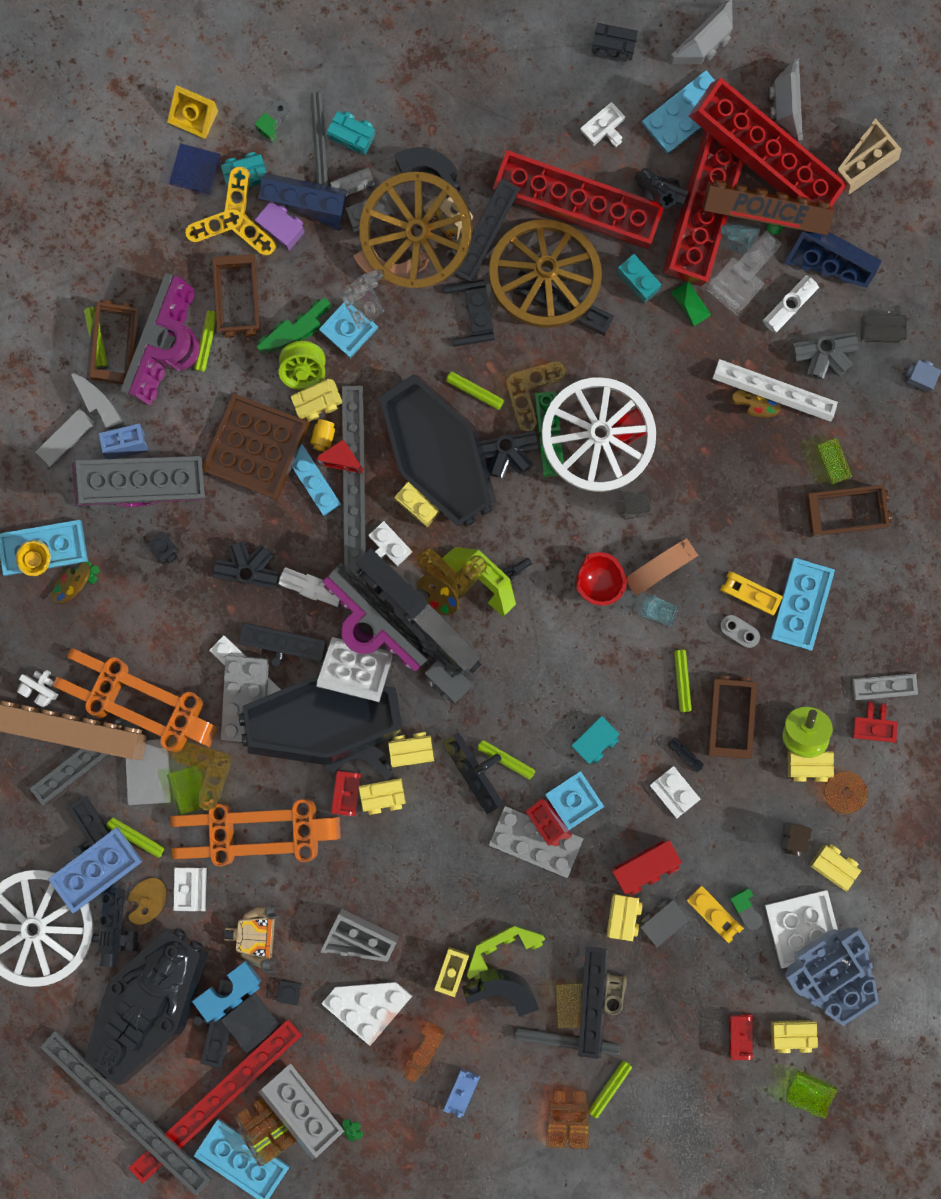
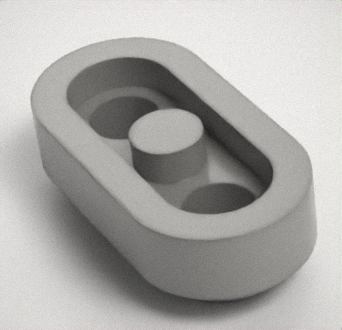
[720,615,760,648]

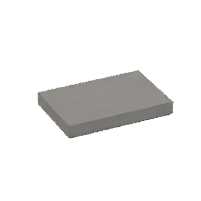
[126,739,171,805]

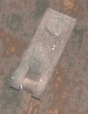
[730,231,782,285]

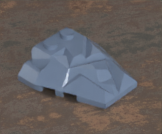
[785,927,879,1026]

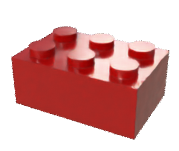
[610,838,682,896]

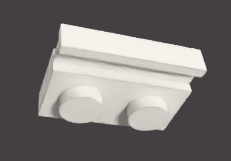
[649,766,700,819]
[174,867,207,911]

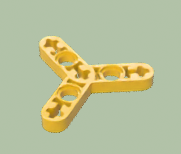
[185,166,276,255]

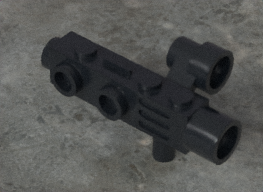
[92,884,139,967]

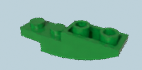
[257,297,331,354]
[535,391,564,477]

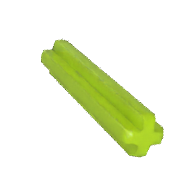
[84,307,108,368]
[194,310,217,372]
[446,372,504,410]
[674,649,691,712]
[477,740,535,780]
[106,818,165,858]
[588,1060,632,1118]

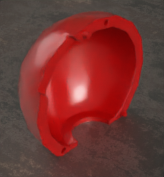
[575,552,627,606]

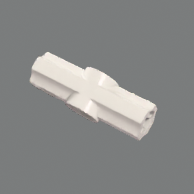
[762,275,819,333]
[279,567,340,607]

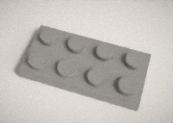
[221,655,269,742]
[489,806,584,878]
[258,1064,344,1160]

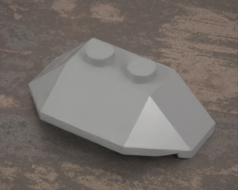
[669,0,733,64]
[769,59,803,144]

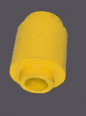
[310,419,335,452]

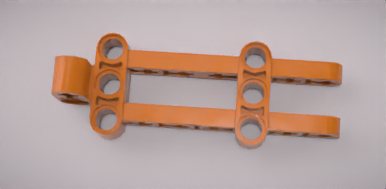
[52,648,219,753]
[170,799,341,867]

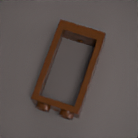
[212,254,261,338]
[86,300,139,385]
[805,485,892,537]
[707,675,757,759]

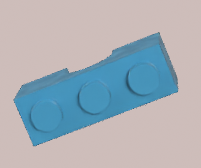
[192,960,262,1023]

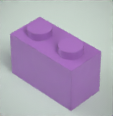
[255,201,305,251]

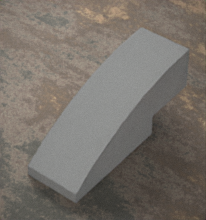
[71,373,124,430]

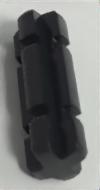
[668,737,704,772]

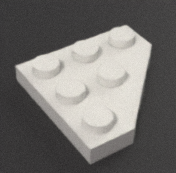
[322,982,412,1046]

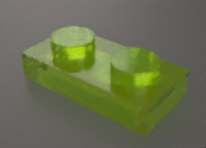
[816,438,853,485]

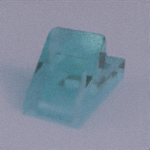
[721,225,760,253]
[641,594,679,627]

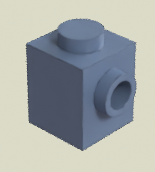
[906,360,941,393]

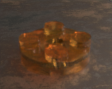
[824,771,868,814]

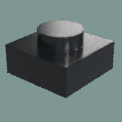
[277,980,302,1006]

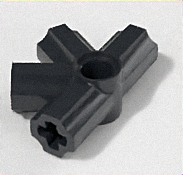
[635,168,689,209]
[480,431,538,479]
[213,541,279,590]

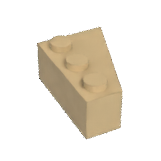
[837,118,901,195]

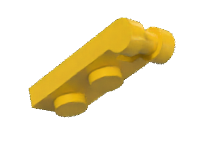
[720,571,783,616]
[686,886,744,944]

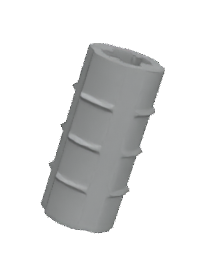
[330,168,375,197]

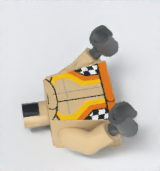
[413,196,474,257]
[225,905,280,973]

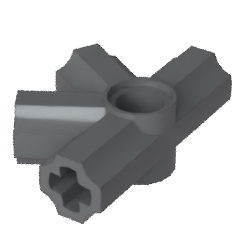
[792,332,859,380]

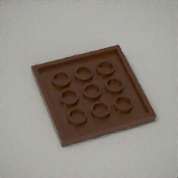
[202,393,310,501]

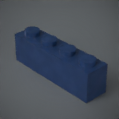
[258,173,347,231]
[784,230,882,288]

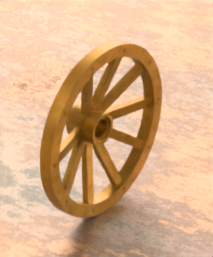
[359,172,472,288]
[489,219,602,328]

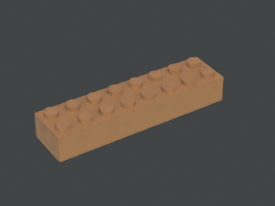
[0,701,148,760]

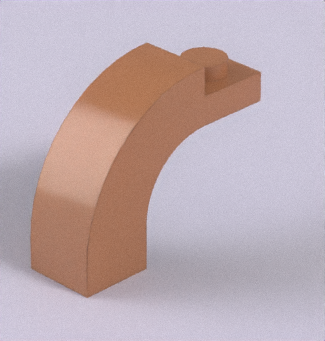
[353,248,429,286]
[626,538,699,596]

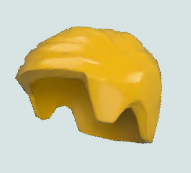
[16,540,51,576]

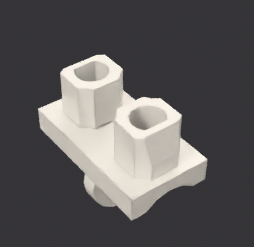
[17,670,59,708]

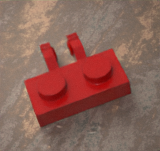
[852,702,898,743]

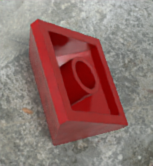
[317,439,364,474]

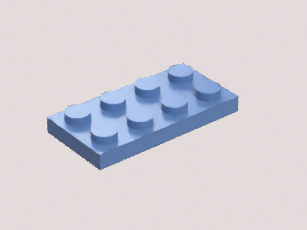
[48,827,143,913]

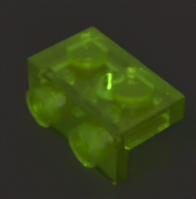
[167,765,209,815]
[786,1070,837,1119]

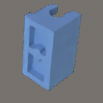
[99,423,148,459]
[443,1067,480,1118]

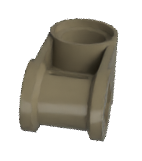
[604,972,627,1015]

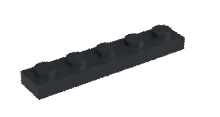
[454,178,520,282]
[511,270,614,336]
[578,947,609,1059]

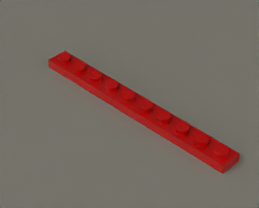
[128,1019,303,1184]

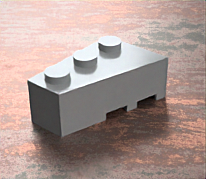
[321,909,399,962]

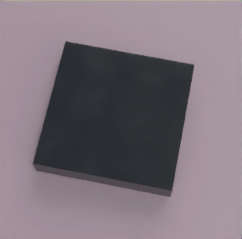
[220,992,281,1053]

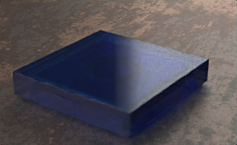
[169,143,221,195]

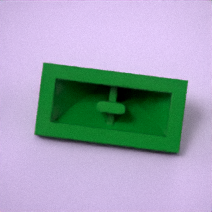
[671,282,711,327]

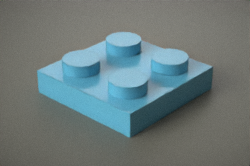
[319,299,378,358]
[545,771,604,830]

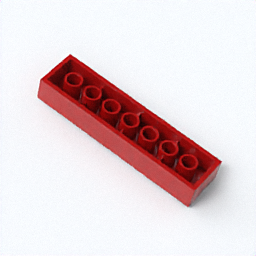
[688,78,847,206]
[662,130,743,286]
[492,150,664,250]

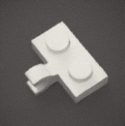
[580,102,625,147]
[368,521,412,567]

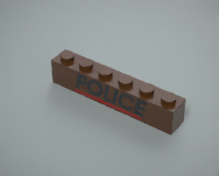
[702,179,835,235]

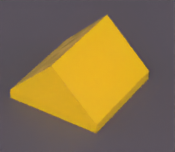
[167,85,218,139]

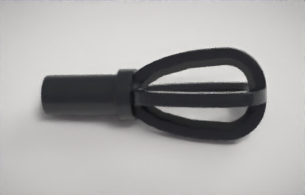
[501,557,532,582]

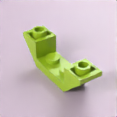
[441,547,516,617]
[467,925,545,980]

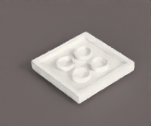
[317,637,393,702]
[764,890,838,969]

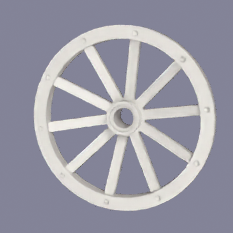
[542,378,656,492]
[0,870,94,987]

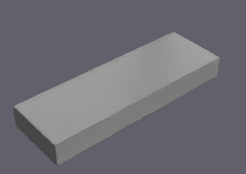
[35,408,96,467]
[851,674,918,700]

